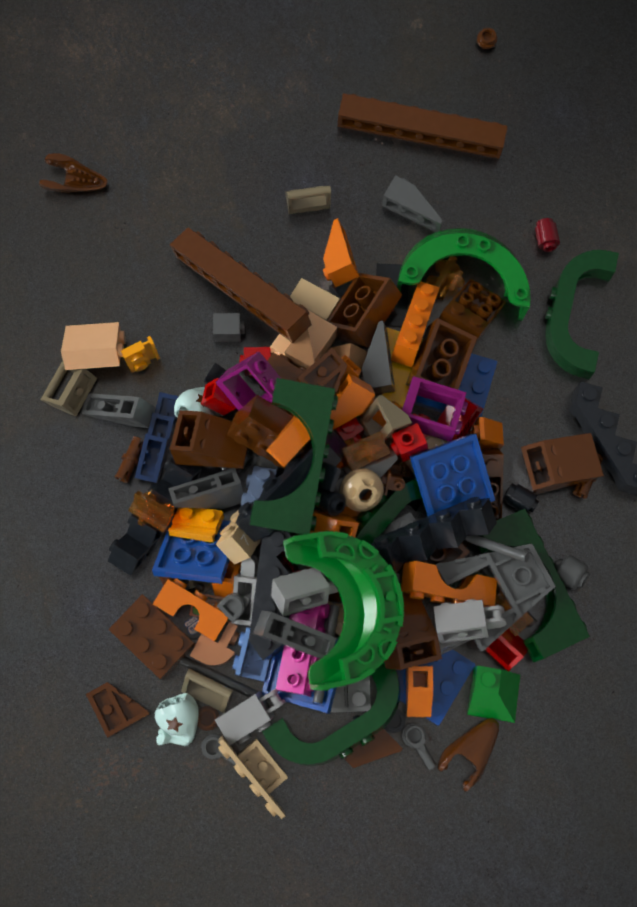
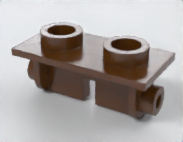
[380,464,405,496]

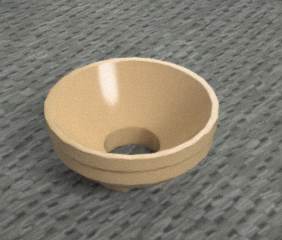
[340,468,384,512]

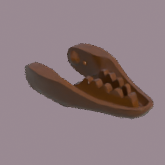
[39,153,107,193]
[438,718,499,792]

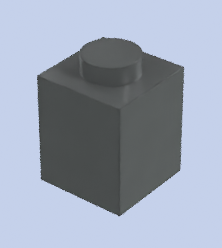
[213,313,245,342]

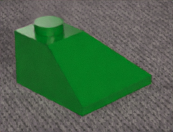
[467,665,520,723]

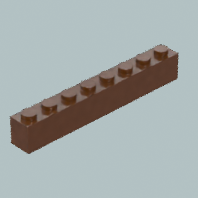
[337,93,507,159]
[169,228,312,343]

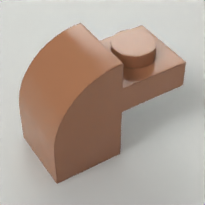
[190,622,240,667]

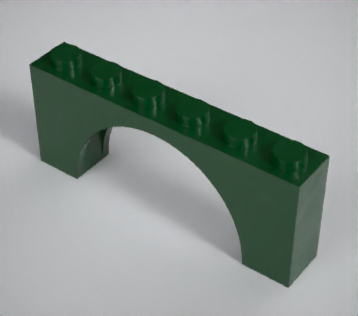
[249,378,338,534]
[476,509,590,662]

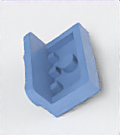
[233,627,270,682]

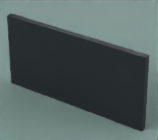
[376,263,408,327]

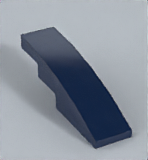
[135,392,179,483]

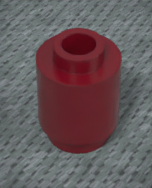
[535,218,560,252]

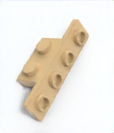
[218,736,288,819]

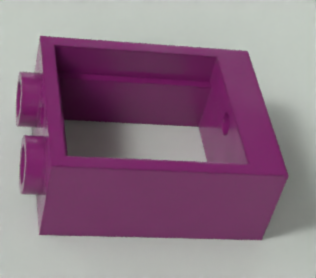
[215,351,282,410]
[402,376,468,442]

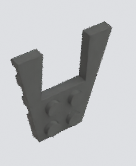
[436,544,555,652]

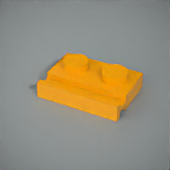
[121,336,160,373]
[168,507,224,543]

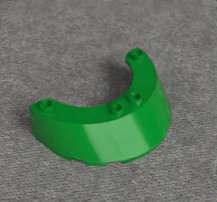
[397,228,531,321]
[283,531,404,691]

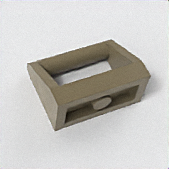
[285,185,331,214]
[40,361,97,416]
[360,395,412,450]
[181,668,235,713]

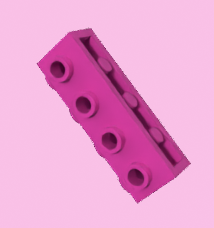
[276,603,330,697]

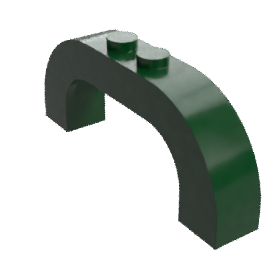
[545,250,619,379]
[355,478,425,545]
[262,662,401,766]

